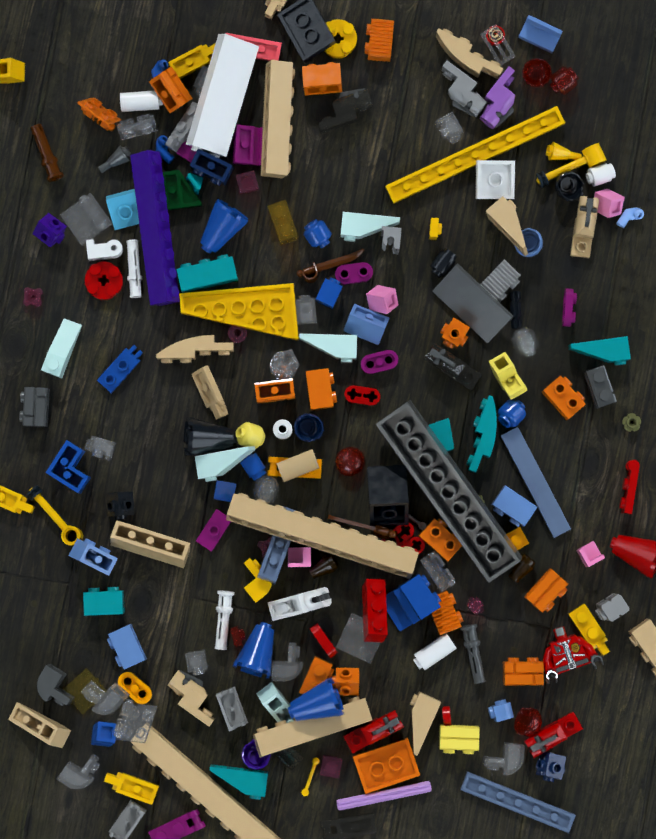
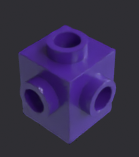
[33,213,67,248]

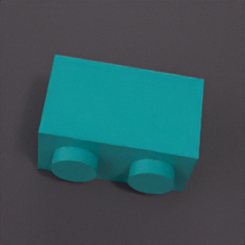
[83,587,125,616]

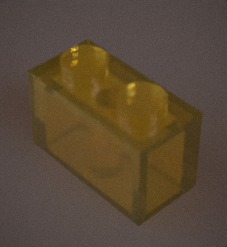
[268,200,298,245]

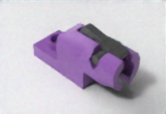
[480,66,515,129]

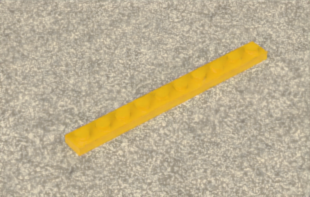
[385,106,565,204]

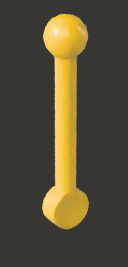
[301,757,320,796]

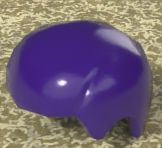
[241,739,271,770]

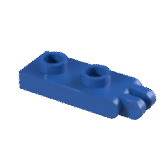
[97,345,143,393]

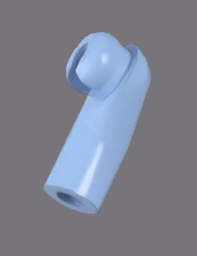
[616,207,644,228]

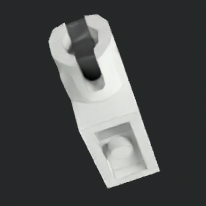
[267,587,332,621]

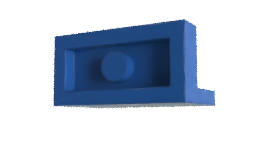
[386,587,420,631]

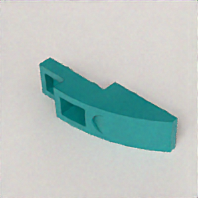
[466,395,497,473]

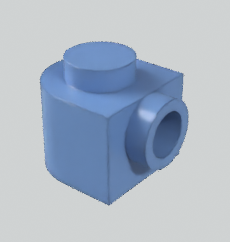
[488,699,514,722]

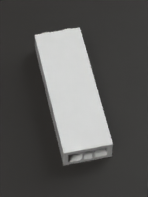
[186,34,259,158]

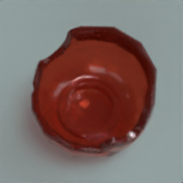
[522,58,552,87]
[335,446,366,476]
[514,707,542,737]

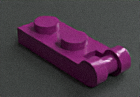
[148,808,206,839]

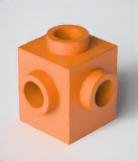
[440,317,470,349]
[332,667,359,696]

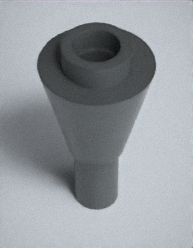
[98,145,132,173]

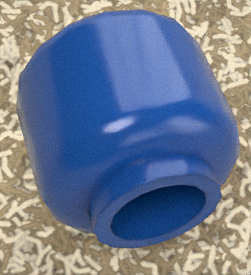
[303,219,332,248]
[498,399,526,428]

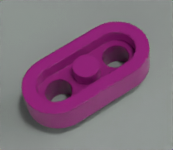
[335,262,373,285]
[562,288,577,327]
[361,350,398,374]

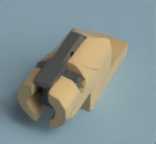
[570,196,599,259]
[167,670,214,727]

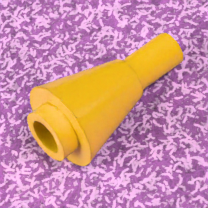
[546,142,582,160]

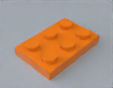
[353,738,420,794]

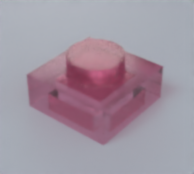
[236,171,259,195]
[320,755,342,779]

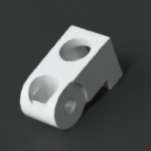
[86,239,123,262]

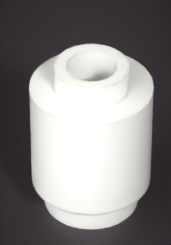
[586,163,616,187]
[273,419,293,440]

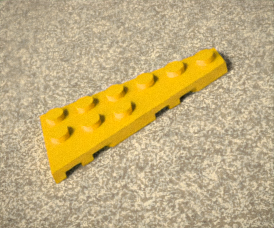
[179,283,299,341]

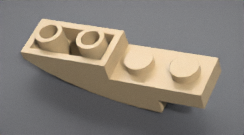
[436,28,503,79]
[156,335,234,363]

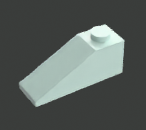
[340,212,400,242]
[41,319,82,379]
[299,334,357,363]
[195,446,255,482]
[256,682,294,723]

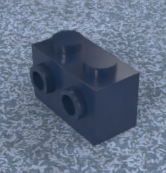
[190,149,234,186]

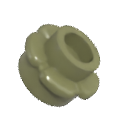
[622,413,641,432]

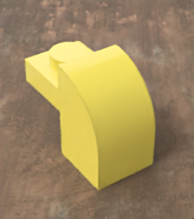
[488,352,528,400]

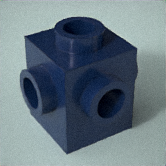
[536,752,566,782]

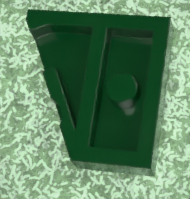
[163,170,202,211]

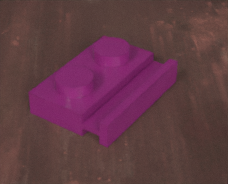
[233,125,263,166]

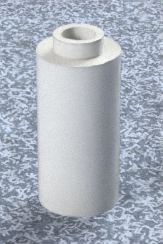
[120,91,163,112]
[413,633,457,670]

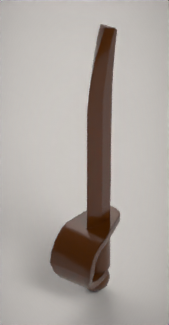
[296,248,364,283]
[327,515,396,540]

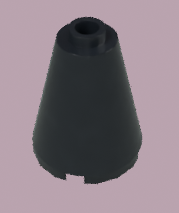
[183,417,237,456]

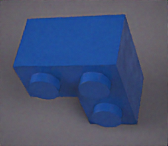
[45,440,91,494]
[398,573,441,620]

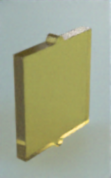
[63,668,108,714]

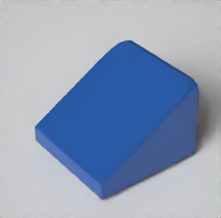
[214,480,236,502]

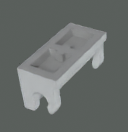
[381,226,401,255]
[216,686,248,731]
[109,799,147,839]

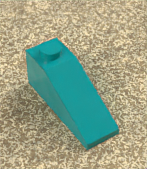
[568,336,631,366]
[209,764,268,800]

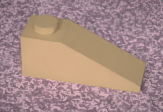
[486,196,528,256]
[410,691,441,756]
[8,702,71,748]

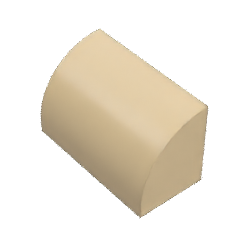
[276,449,320,482]

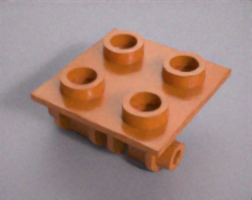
[77,98,121,132]

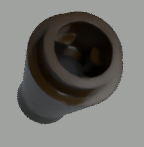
[309,554,339,579]
[509,554,536,583]

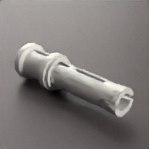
[215,590,235,650]

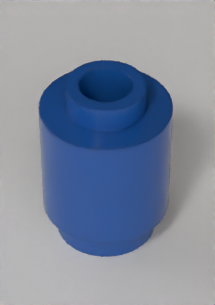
[240,453,267,481]

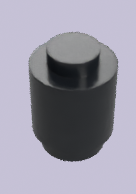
[430,248,457,278]

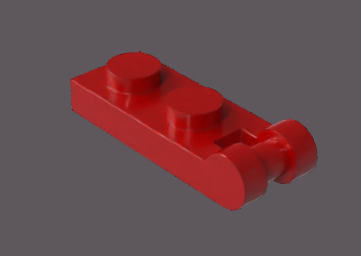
[619,460,640,514]

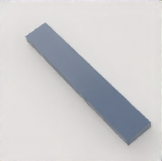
[501,427,571,538]
[460,771,576,833]

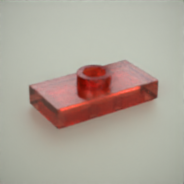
[230,625,246,647]

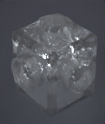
[269,349,299,380]

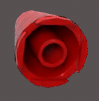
[610,535,656,578]

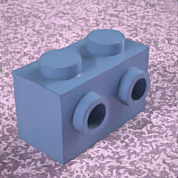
[491,485,537,527]
[68,538,118,576]
[107,624,147,670]

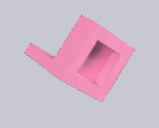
[594,189,624,218]
[366,285,399,314]
[576,541,605,567]
[288,547,311,567]

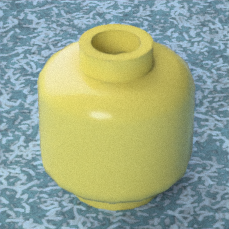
[236,422,265,449]

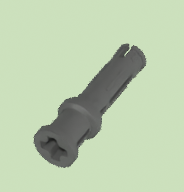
[460,624,486,684]

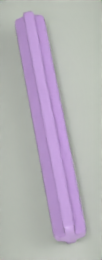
[336,781,432,810]

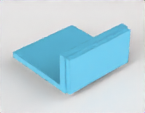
[106,189,139,230]

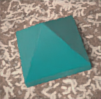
[186,173,203,195]

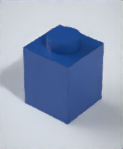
[316,278,343,309]

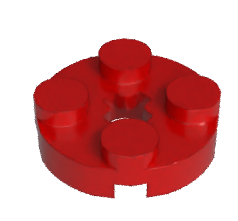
[85,261,124,300]

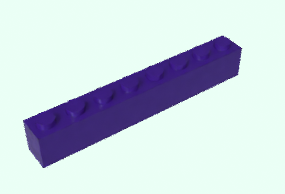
[130,150,180,306]

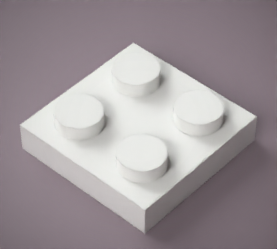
[476,160,515,199]

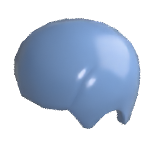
[514,228,543,257]

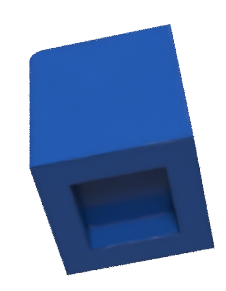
[91,721,117,747]

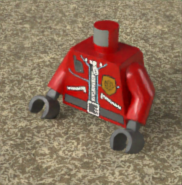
[543,626,604,684]

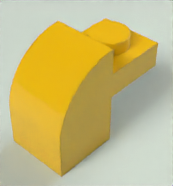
[244,558,272,603]

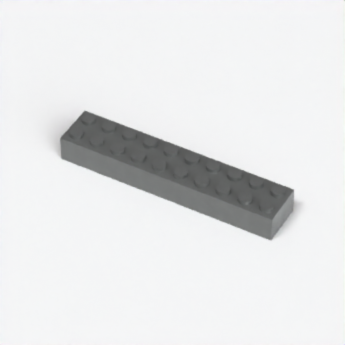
[376,400,522,583]

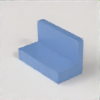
[518,15,563,54]
[344,304,389,345]

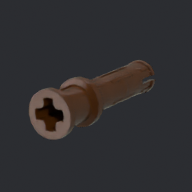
[30,124,64,182]

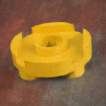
[324,19,357,58]

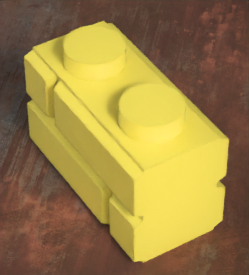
[439,725,480,754]

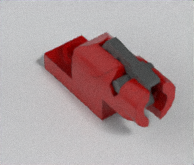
[343,710,404,754]
[524,711,583,758]

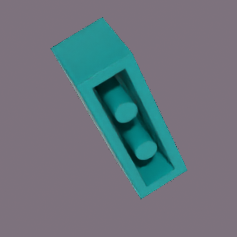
[176,254,238,293]

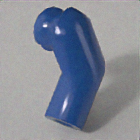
[151,60,169,78]
[156,135,175,164]

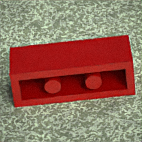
[362,579,388,642]

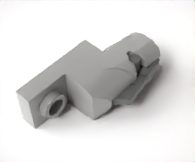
[441,60,487,117]

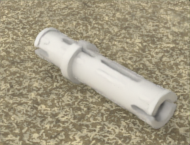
[126,240,143,298]

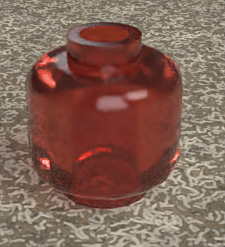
[550,66,579,95]

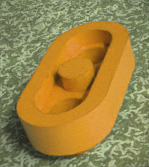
[118,672,152,704]

